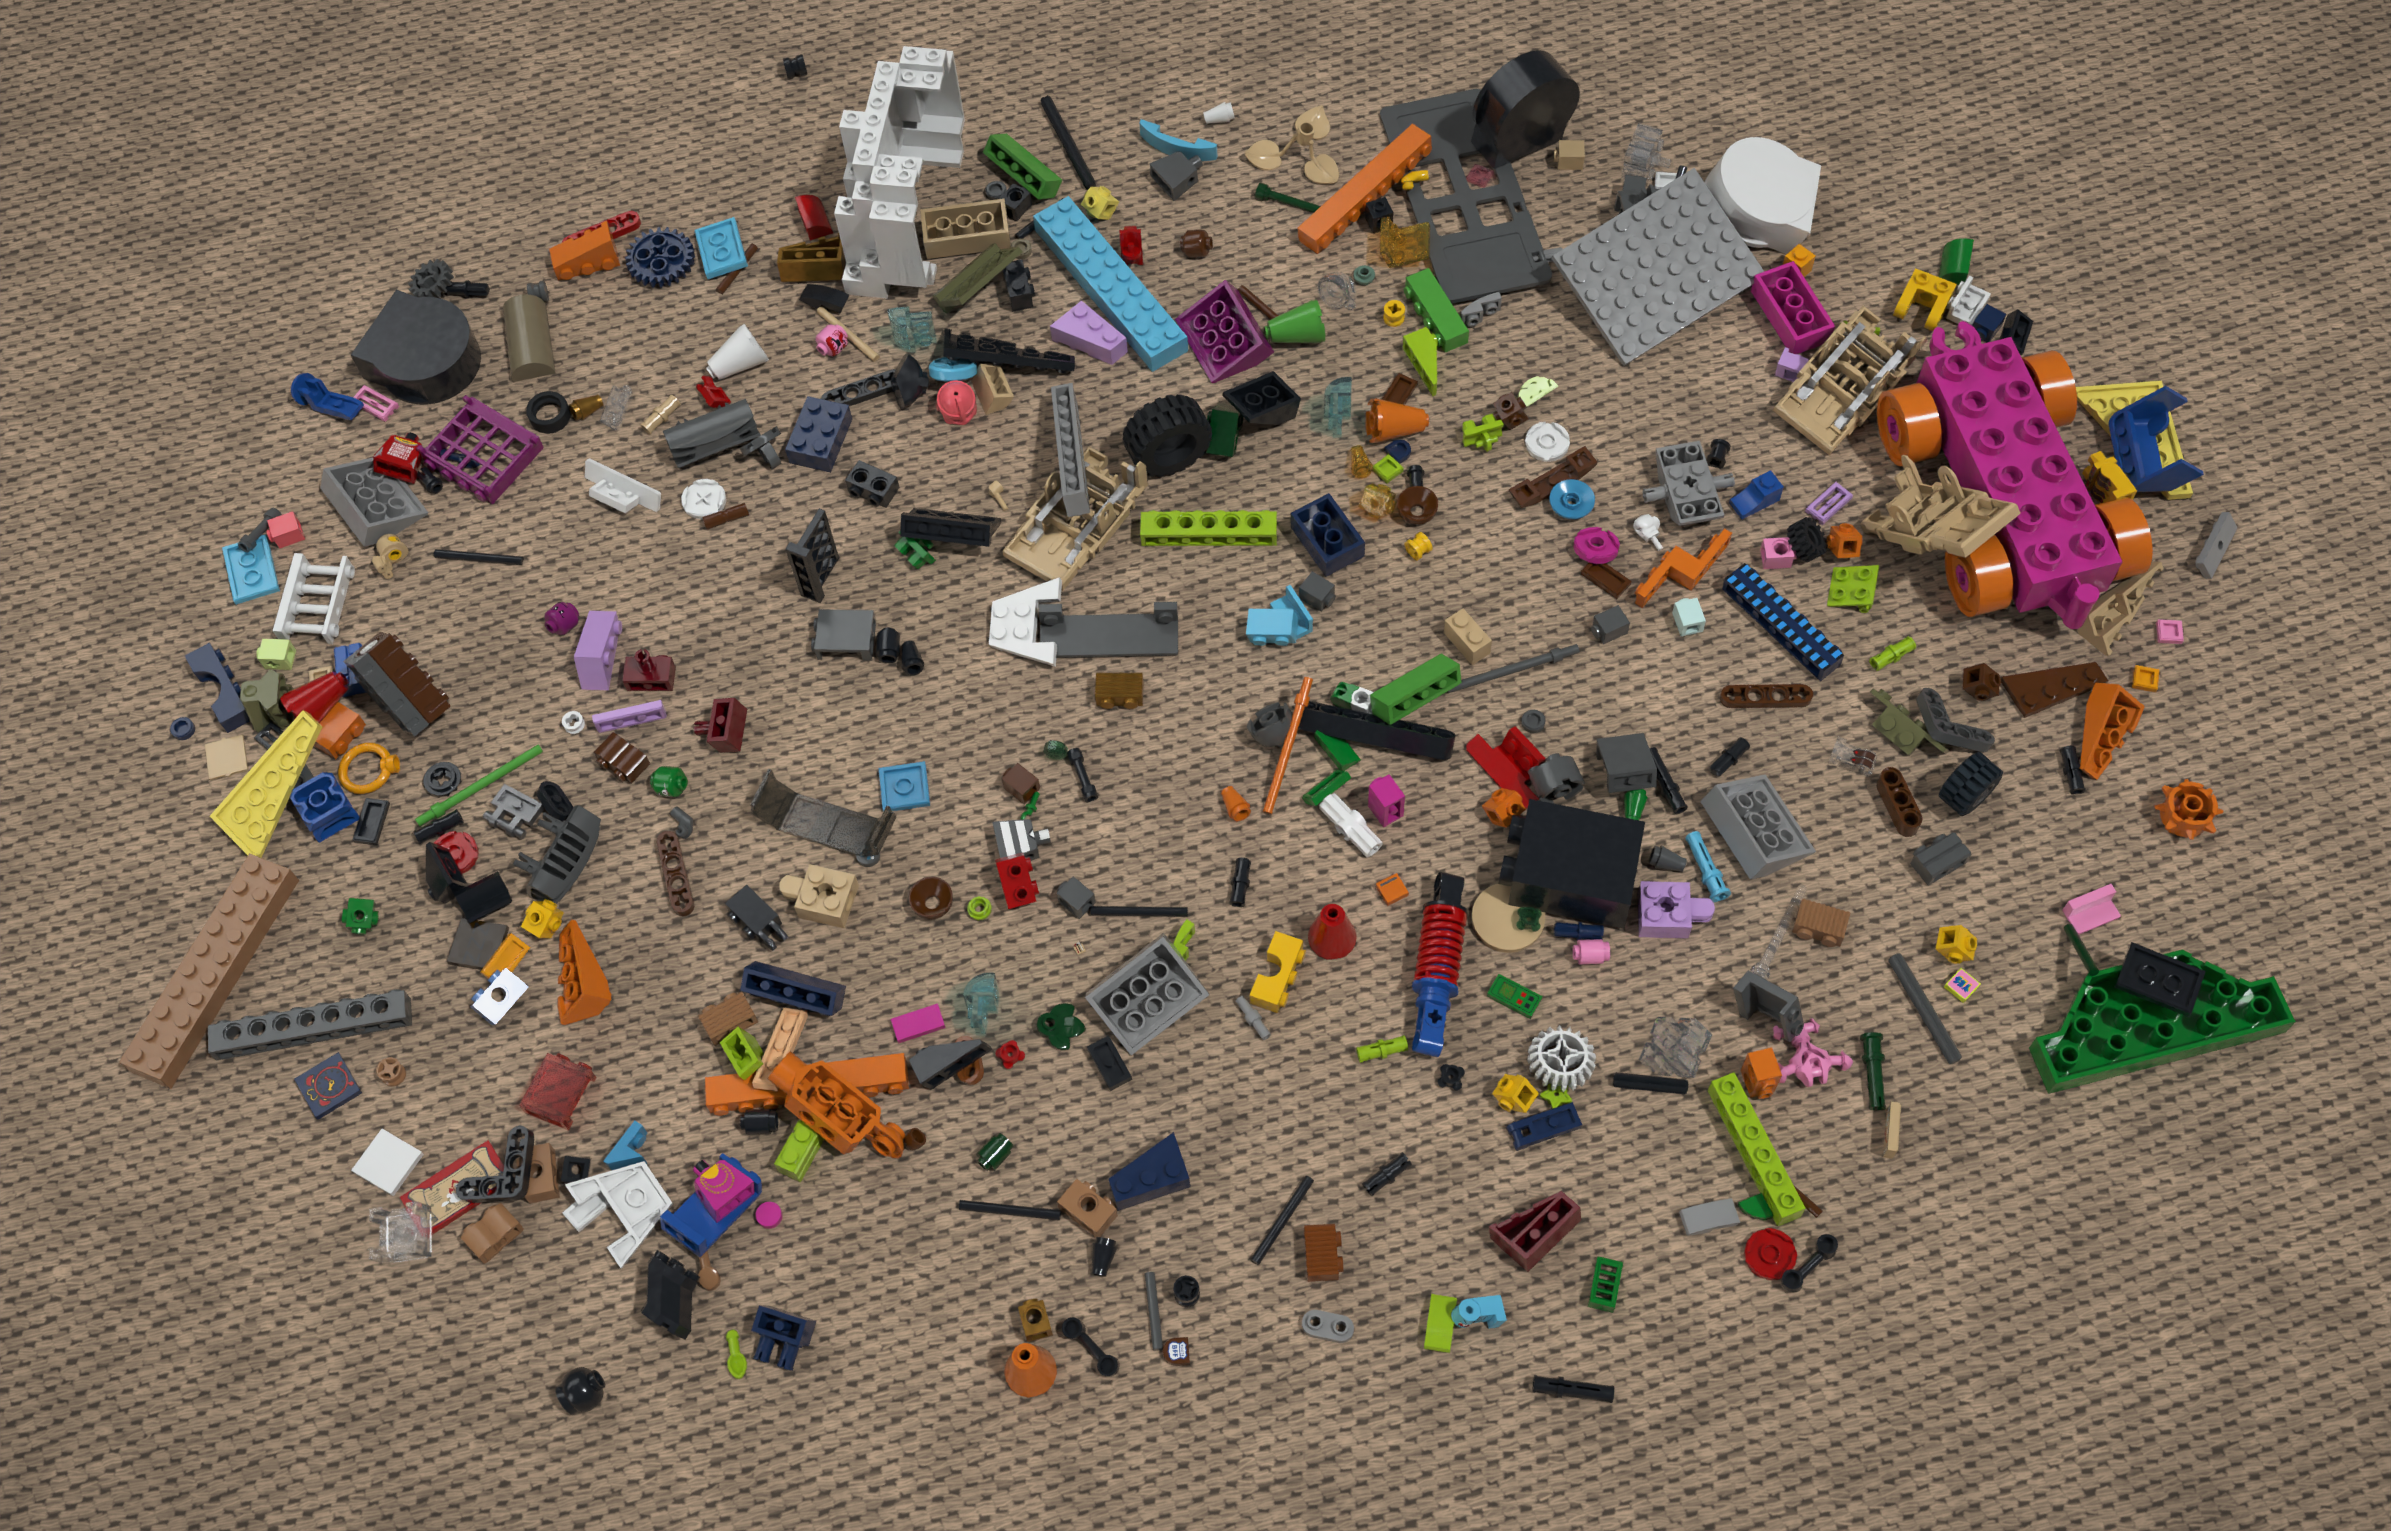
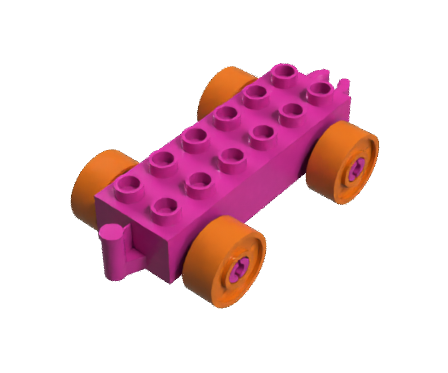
[1877,321,2153,629]

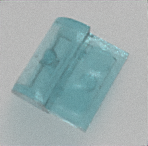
[887,307,937,353]
[1324,377,1352,438]
[963,973,1000,1036]

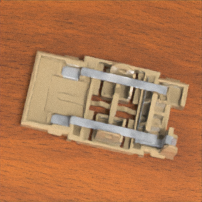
[1003,446,1149,591]

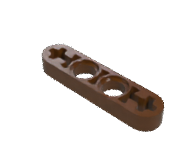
[1720,684,1813,708]
[657,831,694,916]

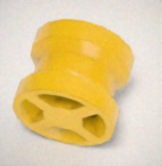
[1383,300,1405,327]
[1404,532,1433,561]

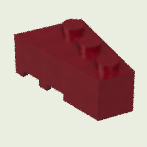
[1488,1191,1581,1272]

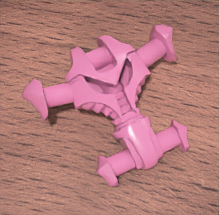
[1773,1018,1853,1087]

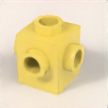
[1081,186,1119,220]

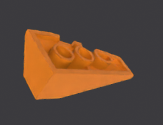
[2080,682,2145,780]
[558,919,611,1025]

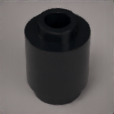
[876,627,900,663]
[740,1109,779,1135]

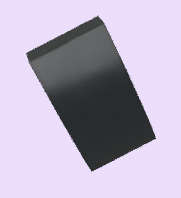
[799,284,849,314]

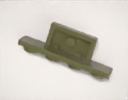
[1870,688,1949,756]

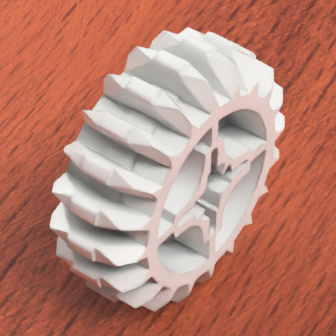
[1527,1025,1596,1092]

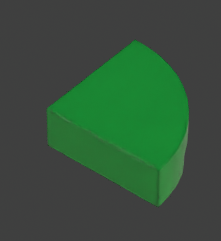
[1738,1193,1774,1220]

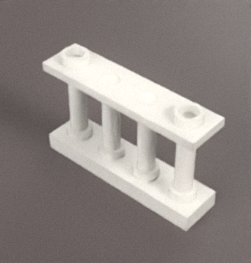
[273,553,355,645]

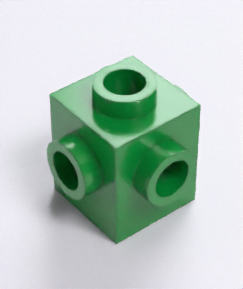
[342,898,379,935]

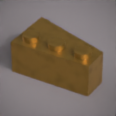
[777,233,846,282]

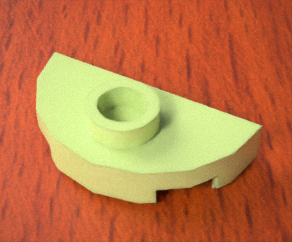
[1518,376,1558,407]

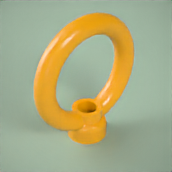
[338,742,400,794]

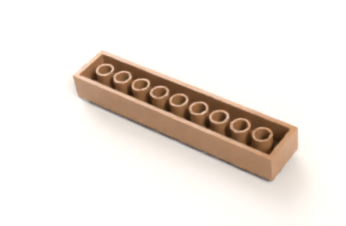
[119,853,299,1089]

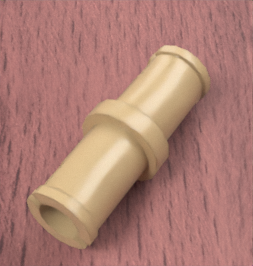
[640,395,681,435]

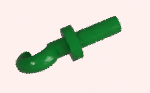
[1021,792,1040,820]

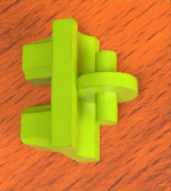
[1462,414,1504,452]

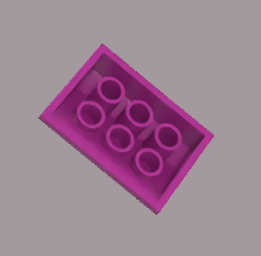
[1175,280,1274,383]

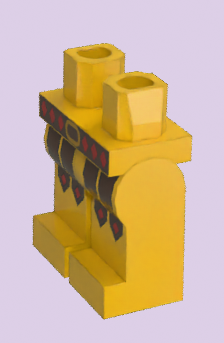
[2082,451,2137,503]

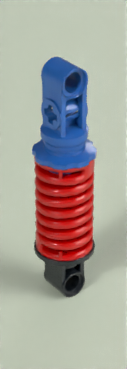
[1412,871,1469,1058]

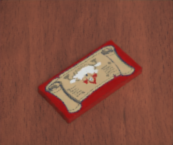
[400,1140,504,1239]

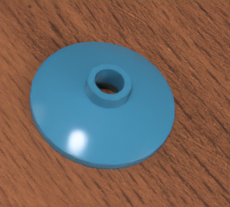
[1549,479,1595,519]

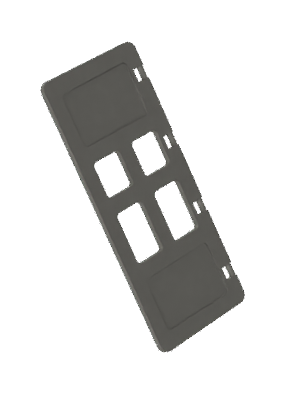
[1380,89,1552,303]

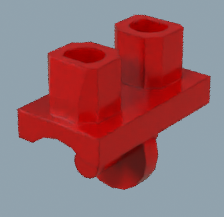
[1119,226,1143,265]

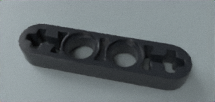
[821,369,895,407]

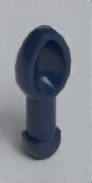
[439,449,480,469]

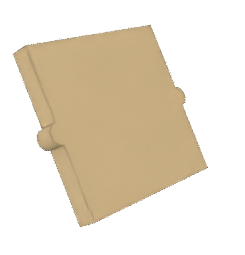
[205,735,248,780]

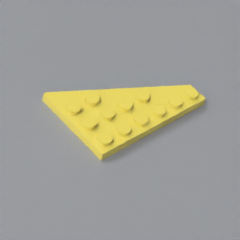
[2076,381,2193,500]

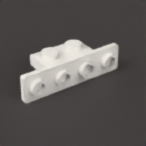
[585,458,661,513]

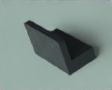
[454,871,512,923]

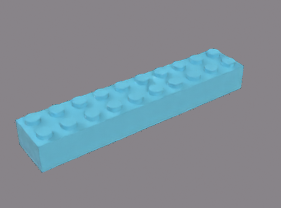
[1033,196,1188,372]

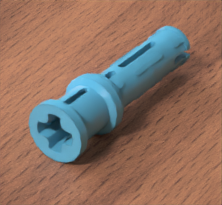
[1685,831,1731,903]

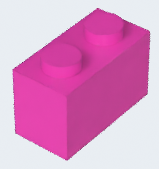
[1368,774,1405,828]

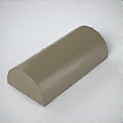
[503,295,556,382]

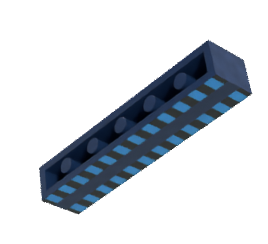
[1722,563,1844,682]

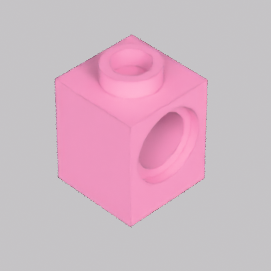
[1760,537,1797,569]

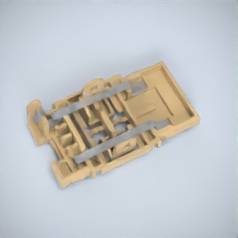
[1772,305,1927,456]

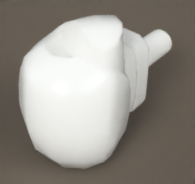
[1633,514,1663,551]

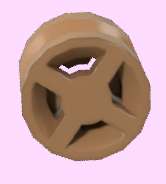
[376,1057,406,1087]

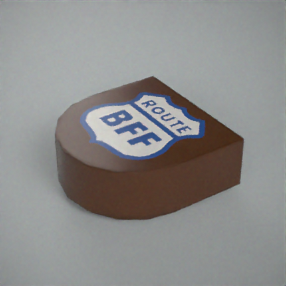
[1163,1337,1190,1366]

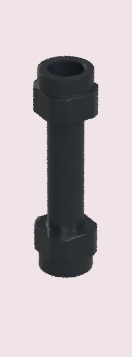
[1067,748,1098,803]

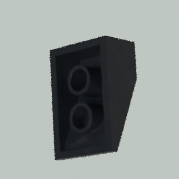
[1222,371,1301,425]

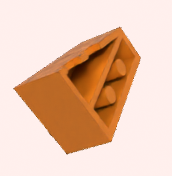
[549,221,620,280]

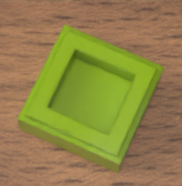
[1372,454,1404,483]

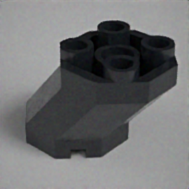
[641,1250,700,1340]

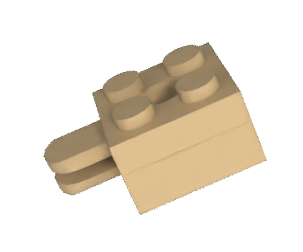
[779,864,859,928]

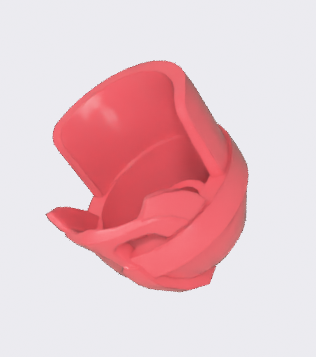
[936,380,977,425]

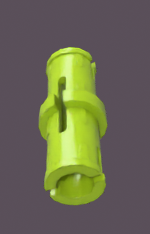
[1869,636,1916,671]
[1356,1035,1408,1063]

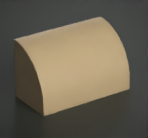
[972,364,1014,415]

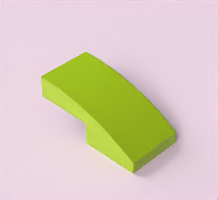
[1173,919,1195,961]
[1424,1294,1457,1353]

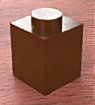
[1002,763,1040,805]

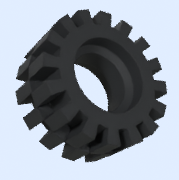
[1787,517,1828,562]

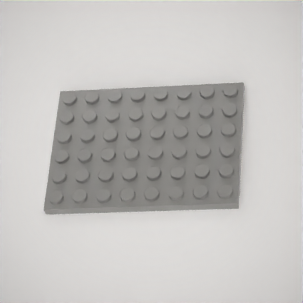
[1551,168,1764,366]

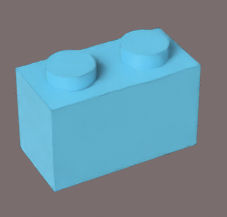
[1246,609,1298,646]

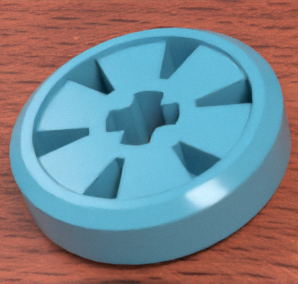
[929,357,977,382]

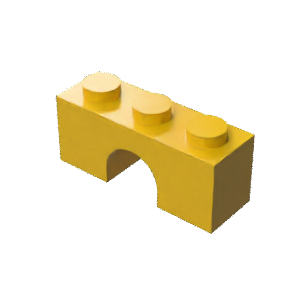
[1249,931,1306,1013]

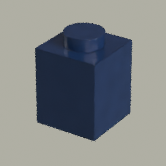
[1972,304,2006,343]

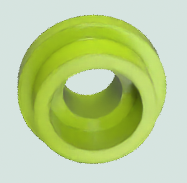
[967,896,992,920]

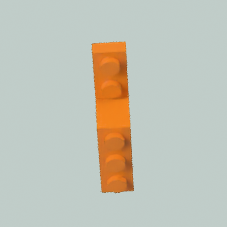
[1635,528,1732,608]

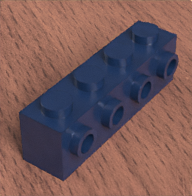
[740,961,846,1016]

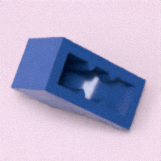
[1729,470,1784,519]

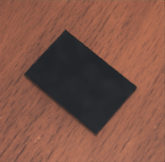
[2114,942,2206,1017]

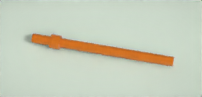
[1263,677,1313,814]

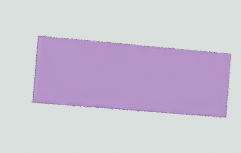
[592,700,667,733]

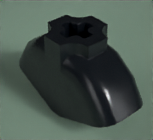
[891,353,929,409]

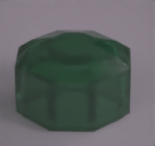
[1043,740,1068,760]

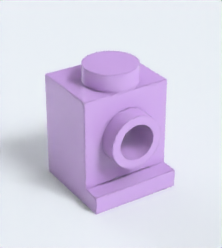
[1775,347,1809,382]

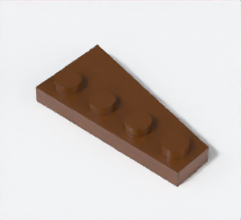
[2001,662,2109,718]

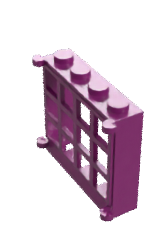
[416,395,544,504]

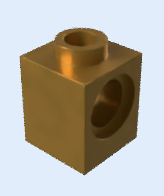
[1018,1299,1053,1343]

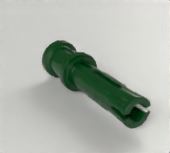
[1860,1032,1886,1110]

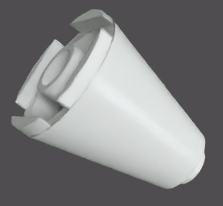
[706,324,769,380]

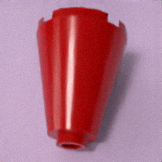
[280,671,349,723]
[1308,904,1357,960]

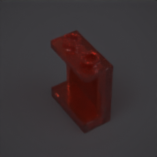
[519,1053,596,1131]

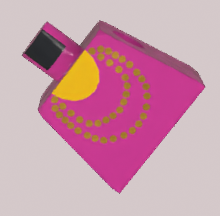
[693,1160,754,1223]

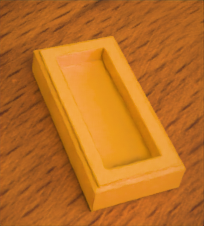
[480,933,531,979]

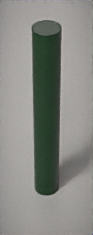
[2064,924,2099,976]

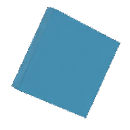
[879,761,930,813]

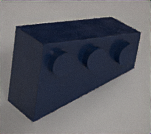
[1109,1132,1190,1211]

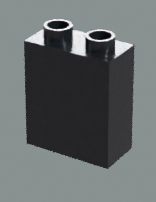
[1498,799,1645,929]

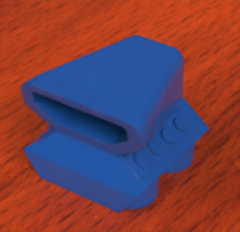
[290,772,360,843]

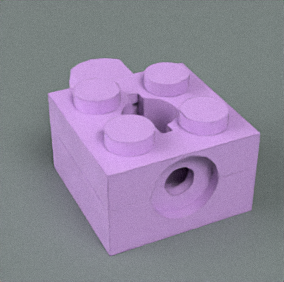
[1637,881,1715,938]

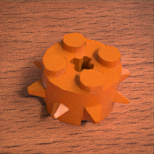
[2155,779,2223,840]

